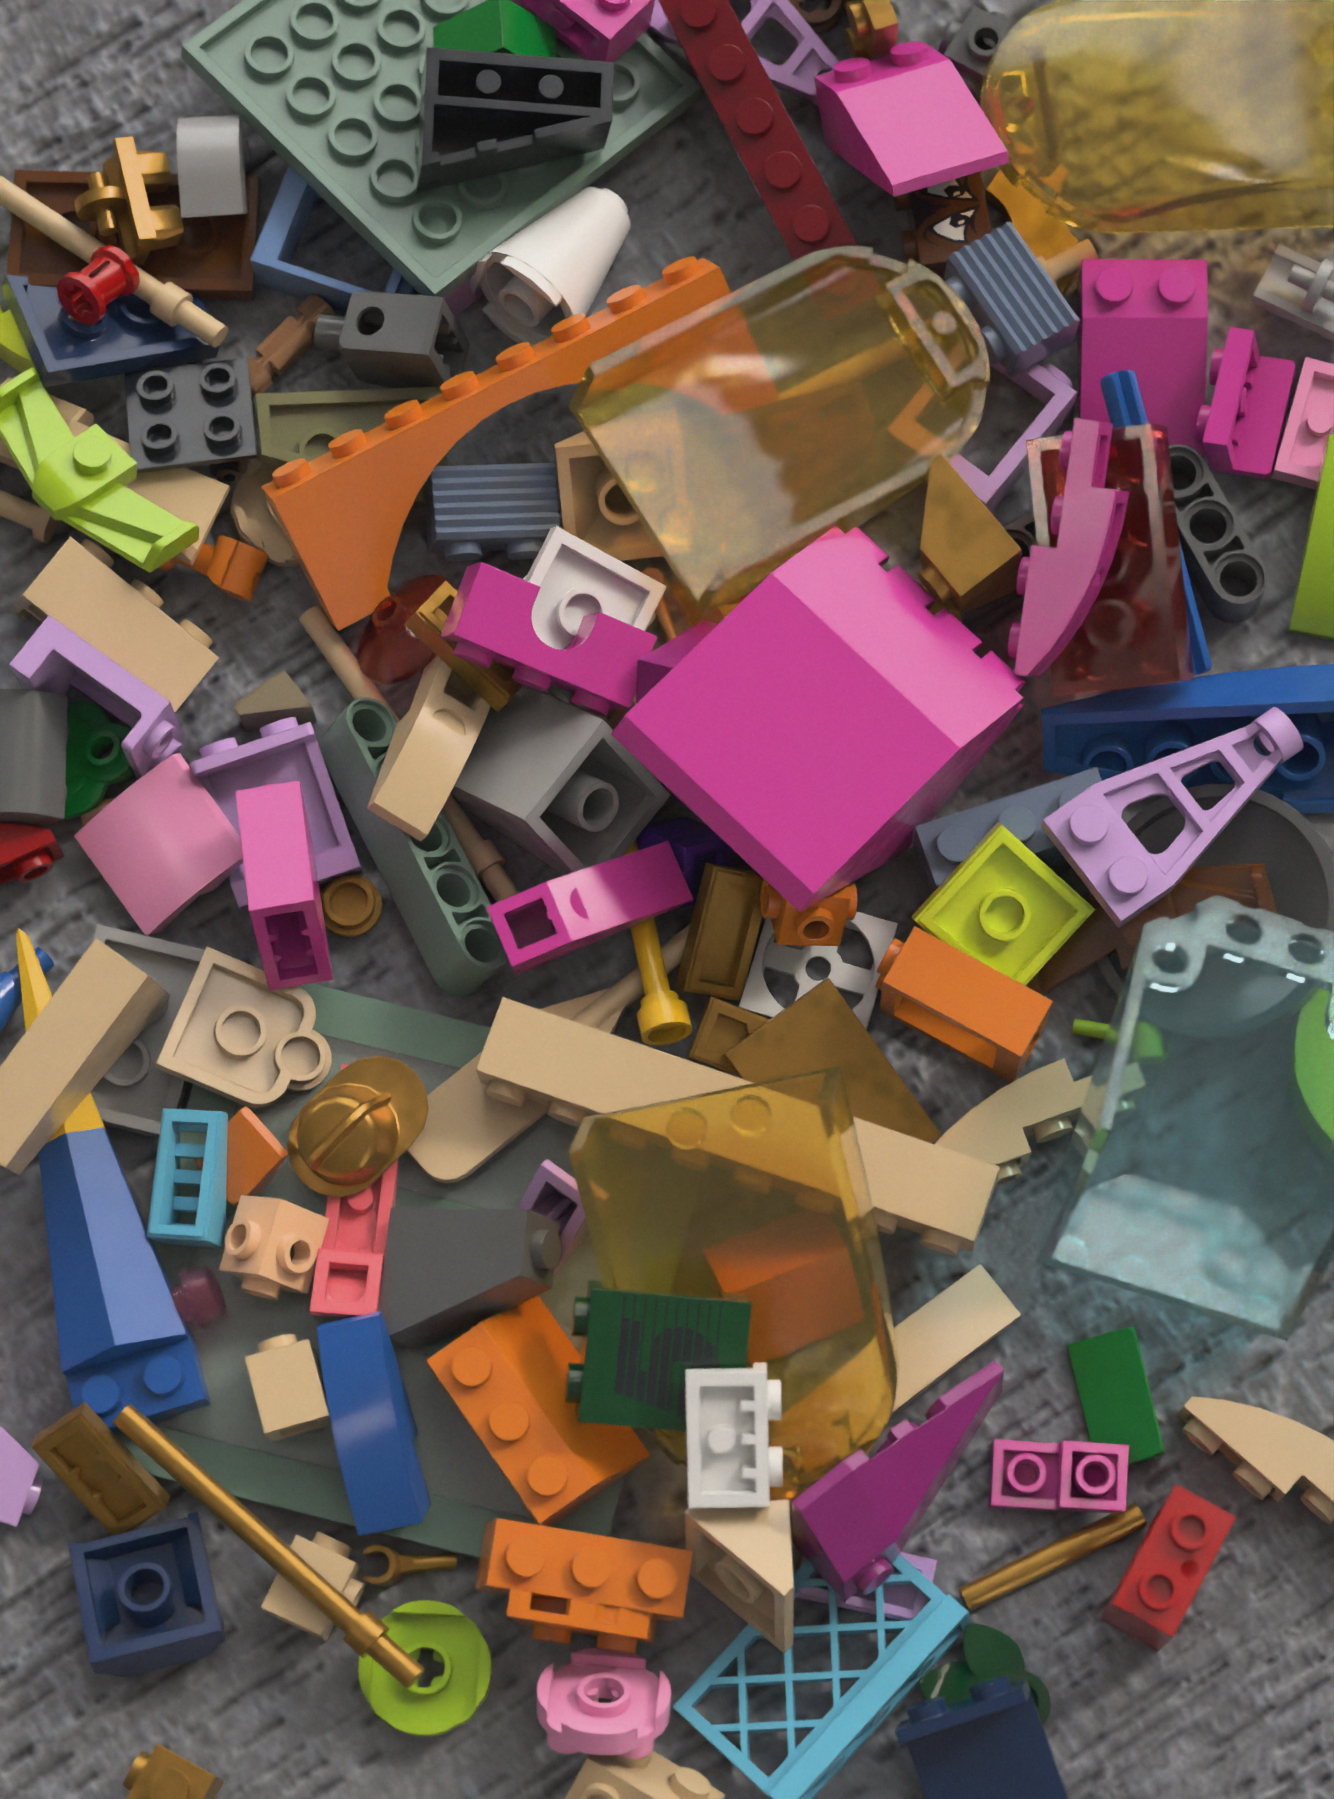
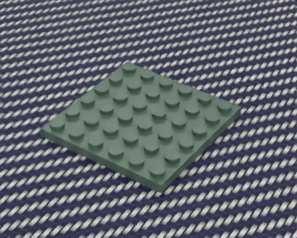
[181,0,702,298]

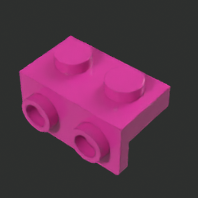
[1196,327,1296,479]

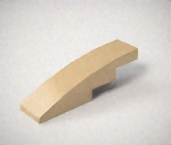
[768,1264,1021,1481]

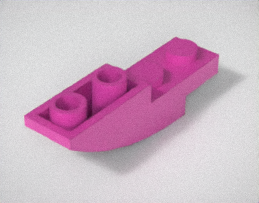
[1008,418,1130,676]

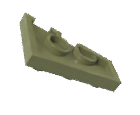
[252,386,448,507]

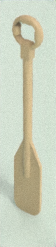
[407,871,756,1183]

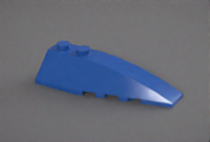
[1041,664,1334,814]

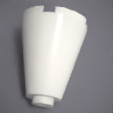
[470,187,630,346]

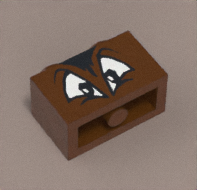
[893,171,991,288]

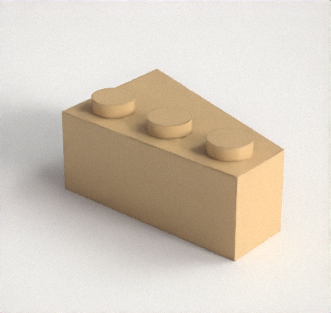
[10,536,219,712]

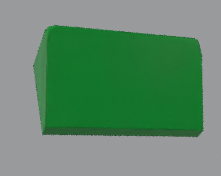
[1067,1326,1165,1467]

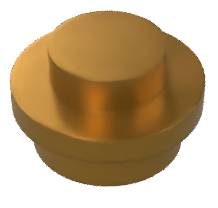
[320,874,382,938]

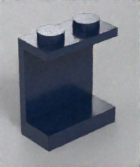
[894,1675,1069,1799]

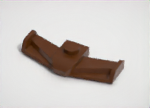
[1028,863,1281,996]

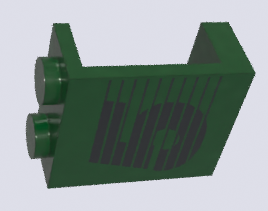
[565,1280,752,1431]

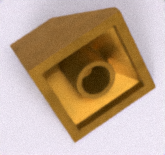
[918,453,1022,614]

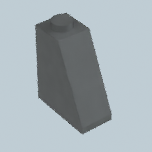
[378,1208,562,1350]

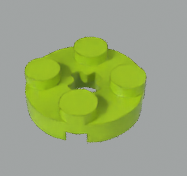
[358,1600,493,1737]

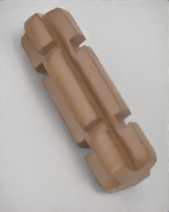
[248,294,335,398]

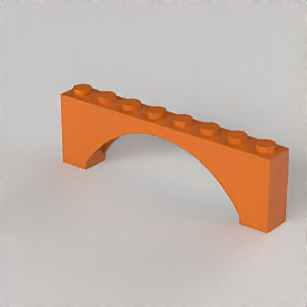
[261,256,780,631]

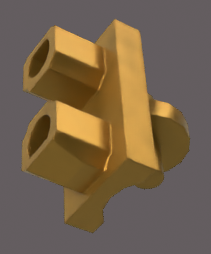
[75,137,184,265]

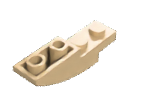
[367,650,491,842]
[934,1058,1144,1187]
[1178,1396,1334,1524]

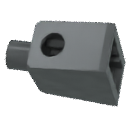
[314,291,470,393]

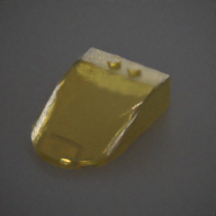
[980,0,1334,233]
[568,246,990,616]
[568,1066,899,1499]

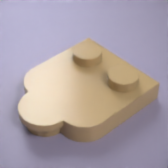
[154,946,332,1108]

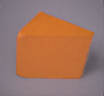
[195,1106,289,1206]

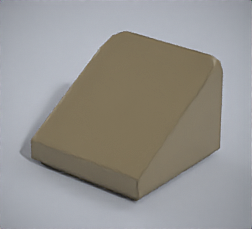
[234,670,317,732]

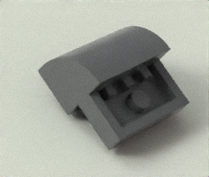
[0,689,69,827]

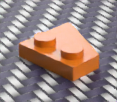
[506,1589,658,1654]

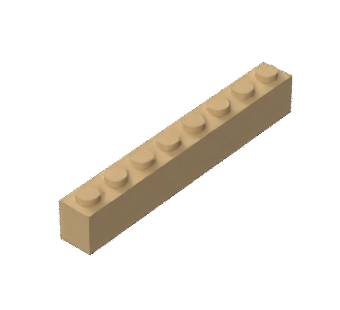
[476,997,1000,1256]

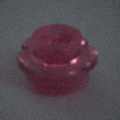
[171,1266,226,1329]

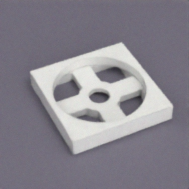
[739,912,898,1030]

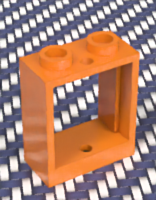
[875,926,1053,1083]

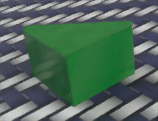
[432,0,557,58]

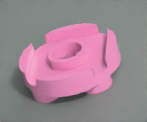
[536,1647,671,1759]

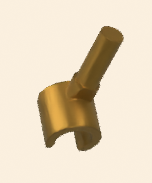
[362,1544,457,1587]

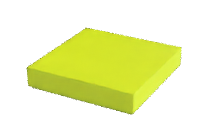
[911,821,1095,986]

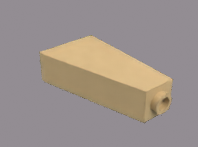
[0,938,171,1175]

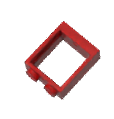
[1100,1484,1236,1651]

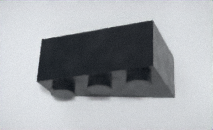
[416,47,615,193]

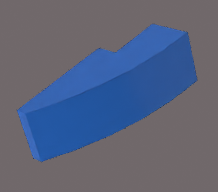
[317,1311,431,1536]

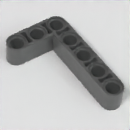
[961,444,1268,625]

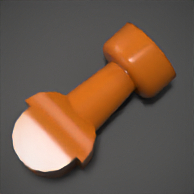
[158,536,269,602]

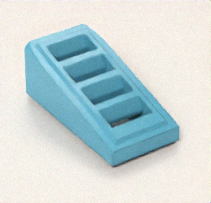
[146,1108,228,1248]

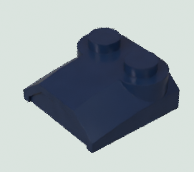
[68,1512,225,1677]

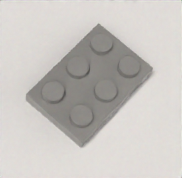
[90,924,205,1139]

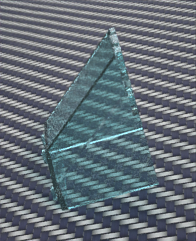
[1036,895,1334,1341]

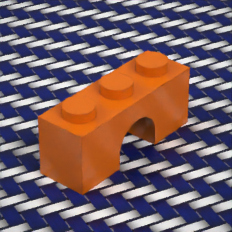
[475,1518,693,1622]

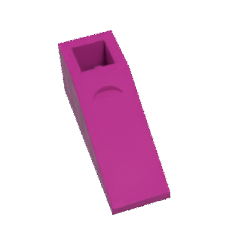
[487,841,694,976]

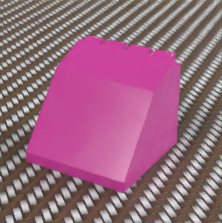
[611,526,1025,912]

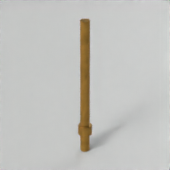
[113,1404,425,1689]

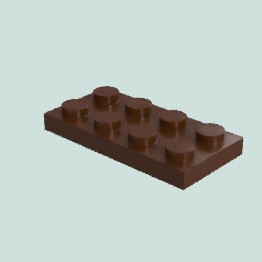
[7,170,262,300]

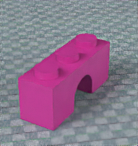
[440,562,658,717]

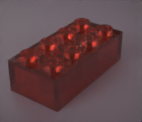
[1026,423,1195,696]

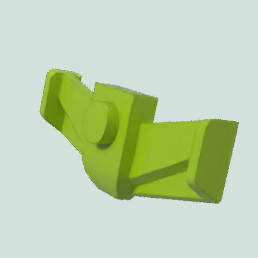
[0,367,199,573]

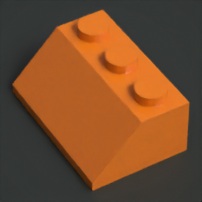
[426,1296,651,1527]

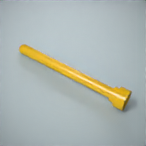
[623,839,692,1046]

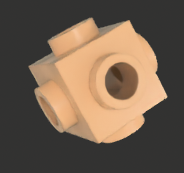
[219,1195,329,1301]

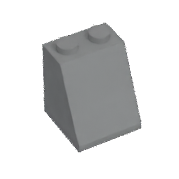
[451,685,670,875]

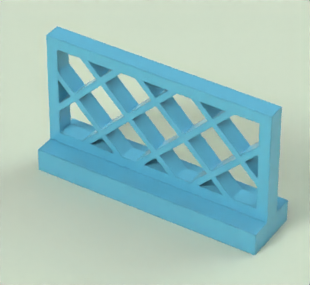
[673,1554,972,1799]

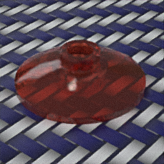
[357,574,456,685]

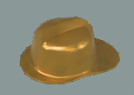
[287,1055,429,1197]

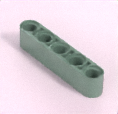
[319,697,508,997]

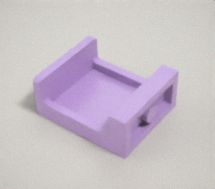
[9,615,185,779]
[189,717,362,913]

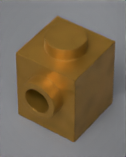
[123,1743,224,1799]

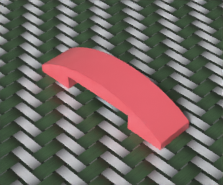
[310,1064,400,1318]

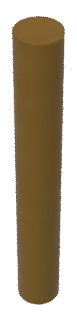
[958,1502,1147,1612]

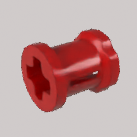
[57,245,140,325]

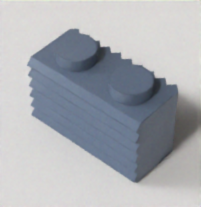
[942,222,1080,377]
[422,463,560,562]

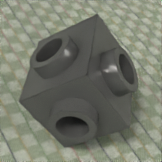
[938,6,1030,113]

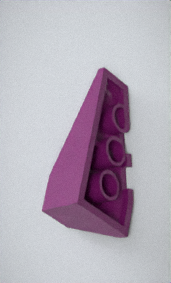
[792,1360,1004,1602]

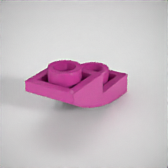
[988,1439,1129,1513]

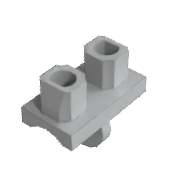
[1251,244,1334,342]

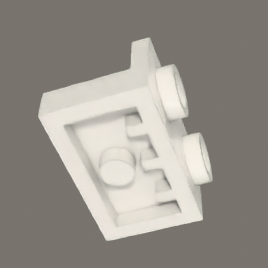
[686,1362,783,1508]

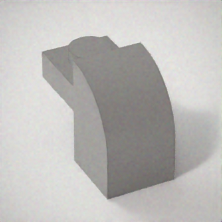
[177,114,250,218]

